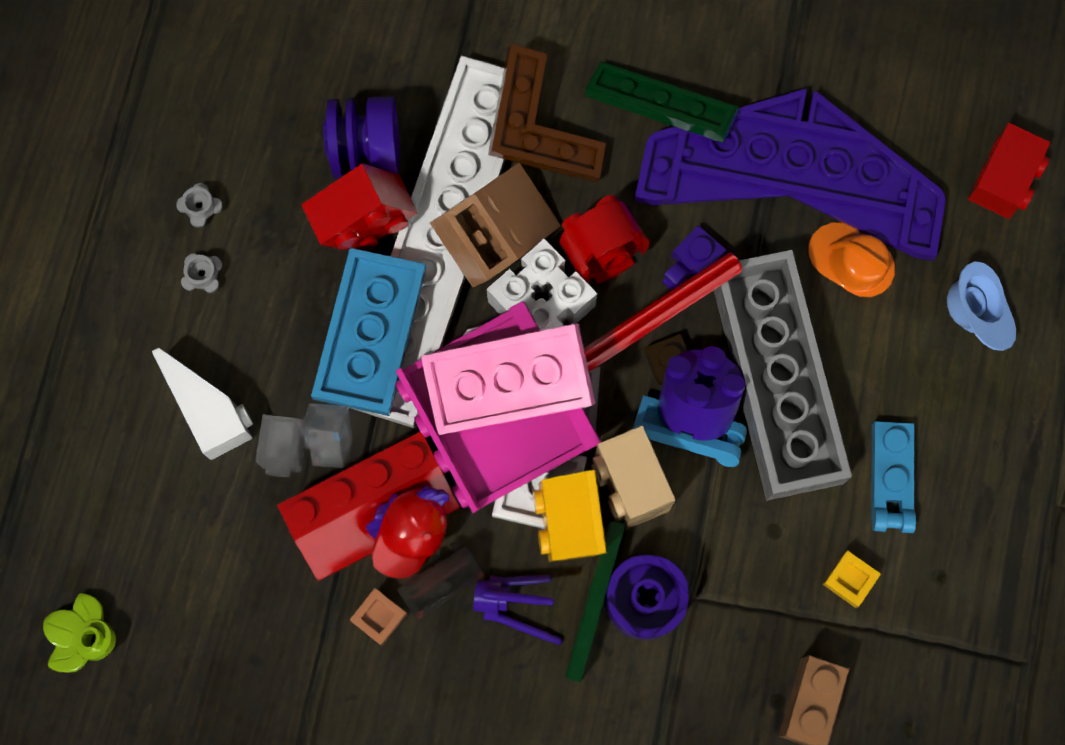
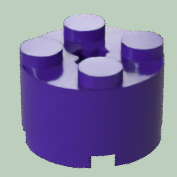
[658,346,745,441]
[605,555,689,641]

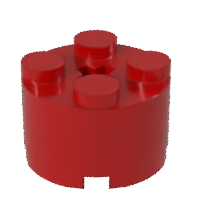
[559,195,650,285]

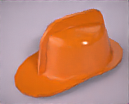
[808,222,895,297]

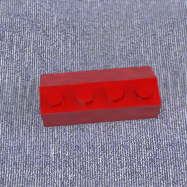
[277,431,460,581]

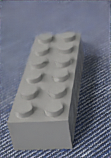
[714,250,852,501]

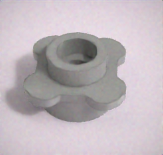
[176,183,222,227]
[181,254,222,293]

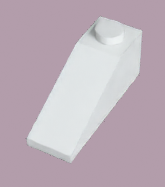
[152,348,253,460]

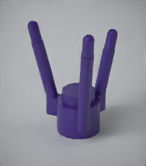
[473,575,563,645]

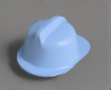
[947,261,1016,351]

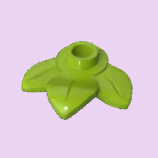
[43,593,116,673]

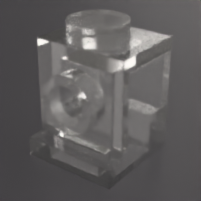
[299,403,353,468]

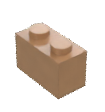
[779,656,849,745]

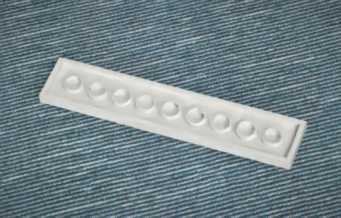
[344,56,506,428]

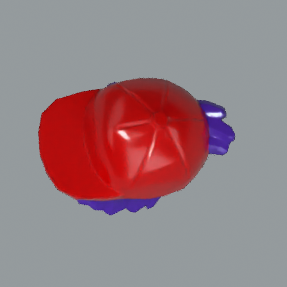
[366,486,450,579]

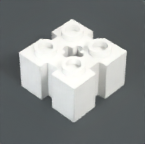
[487,239,597,331]

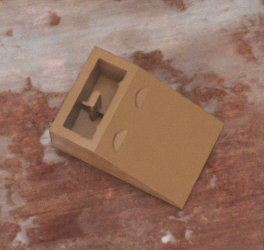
[430,162,561,288]

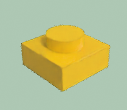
[823,550,881,608]

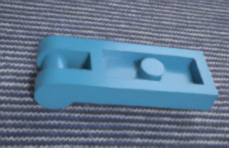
[633,395,747,467]
[871,422,916,533]

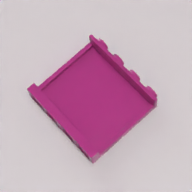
[395,301,602,513]

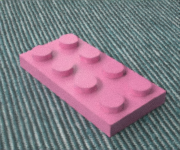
[421,323,595,435]

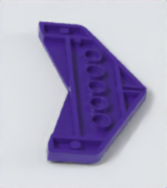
[634,88,945,261]

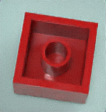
[301,163,418,252]

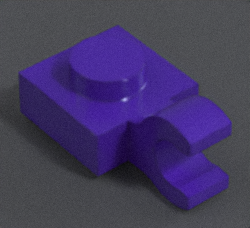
[662,226,726,291]

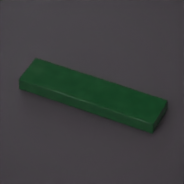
[585,61,739,143]
[565,521,625,684]

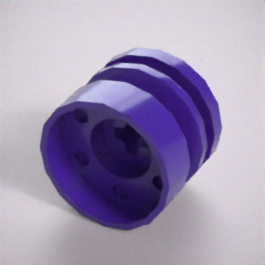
[323,96,400,179]

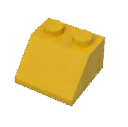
[533,470,606,562]

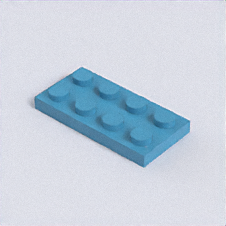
[311,248,427,416]

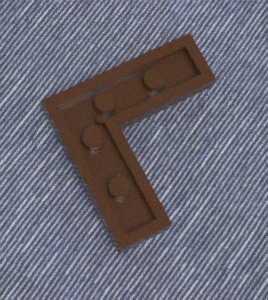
[488,44,606,182]

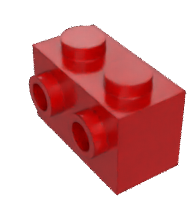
[967,122,1051,219]

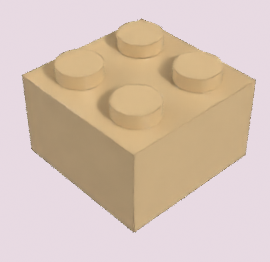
[591,425,676,530]

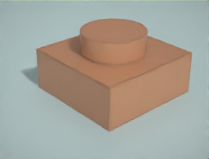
[350,588,407,646]

